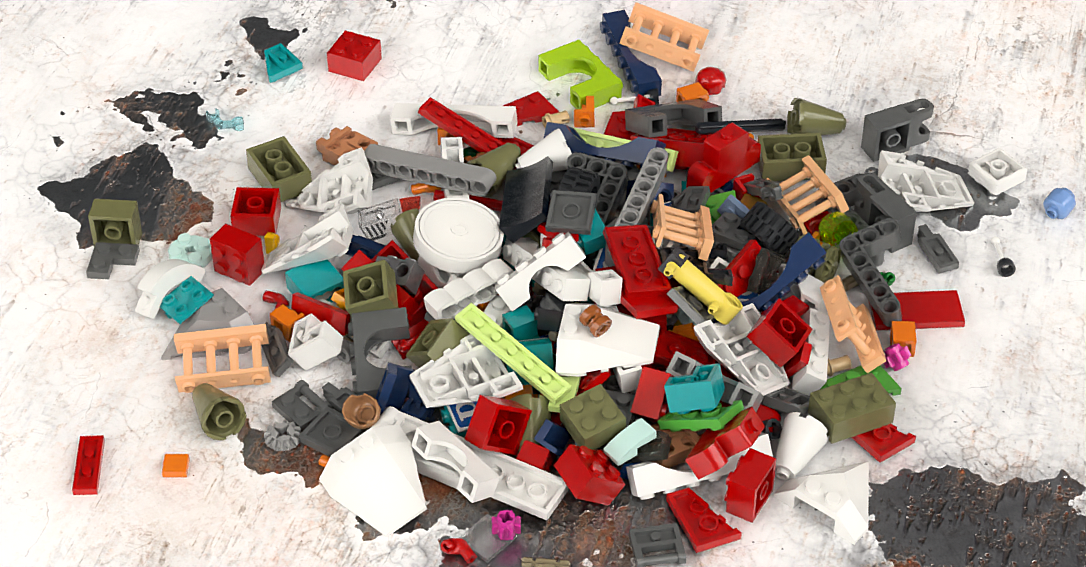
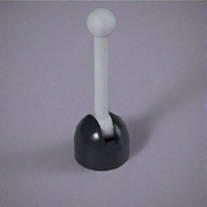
[610,88,659,105]
[991,237,1016,277]

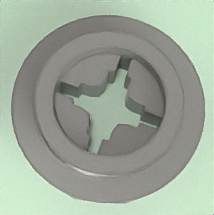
[264,420,302,451]

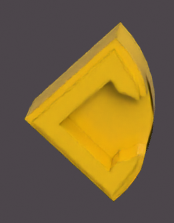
[264,232,280,254]

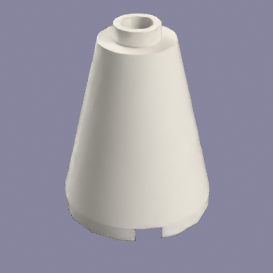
[515,129,572,172]
[775,412,829,480]

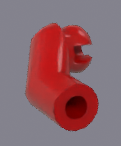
[263,290,290,309]
[440,538,477,564]

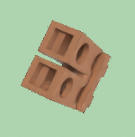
[316,126,378,165]
[640,423,704,469]

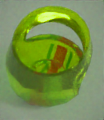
[818,212,858,249]

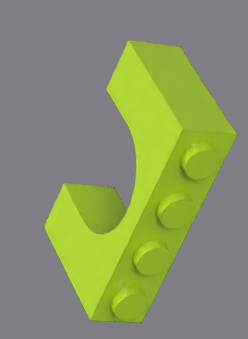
[538,40,623,109]

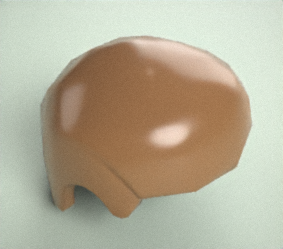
[342,393,381,429]

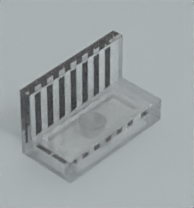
[358,198,401,241]

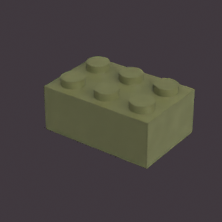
[758,133,827,181]
[246,136,312,202]
[808,372,896,444]

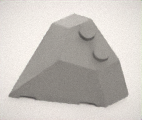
[161,288,254,360]

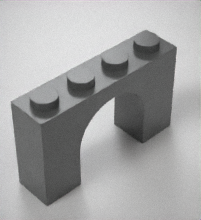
[625,99,722,138]
[348,307,412,398]

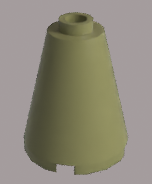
[787,98,846,136]
[466,143,521,197]
[390,209,419,261]
[192,383,246,440]
[510,394,552,454]

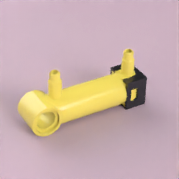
[658,246,743,325]

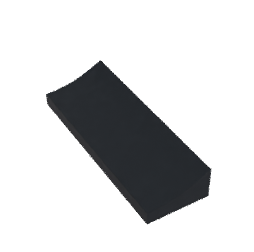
[499,156,553,243]

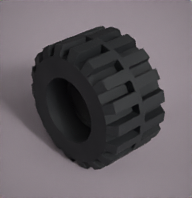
[558,167,600,193]
[740,201,800,258]

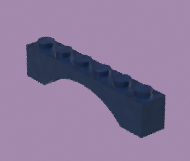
[600,10,662,97]
[544,122,666,169]
[712,232,827,324]

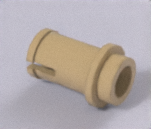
[542,110,570,128]
[827,355,851,376]

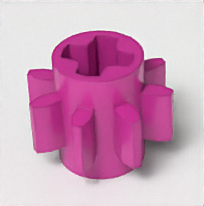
[883,343,912,371]
[492,510,521,540]

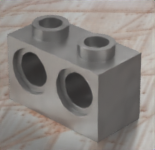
[376,255,425,295]

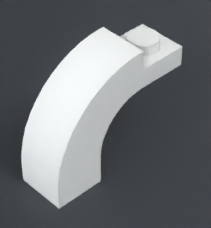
[135,259,206,319]

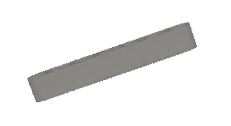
[364,144,497,196]
[605,147,668,267]

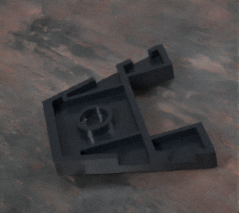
[660,243,733,286]

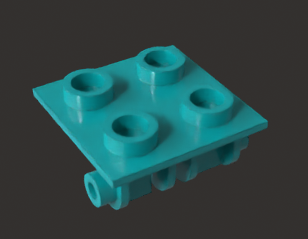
[160,276,214,324]

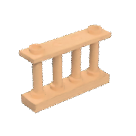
[619,2,709,72]
[767,155,849,234]
[650,194,714,261]
[819,275,886,373]
[174,324,271,393]

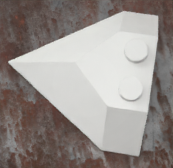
[286,147,373,214]
[774,461,869,544]

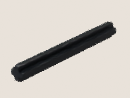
[695,118,786,135]

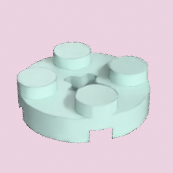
[168,233,212,268]

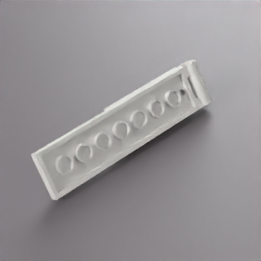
[372,406,569,521]

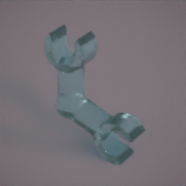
[206,108,244,131]

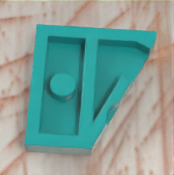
[264,43,303,83]

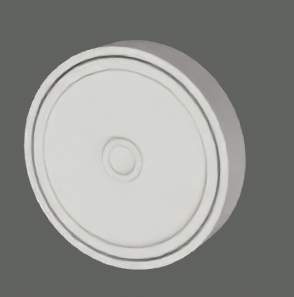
[413,197,504,274]

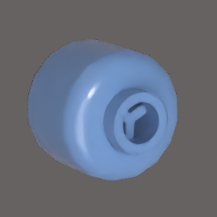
[1043,188,1076,219]

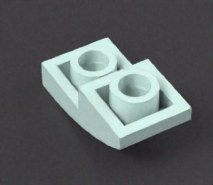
[603,418,656,466]

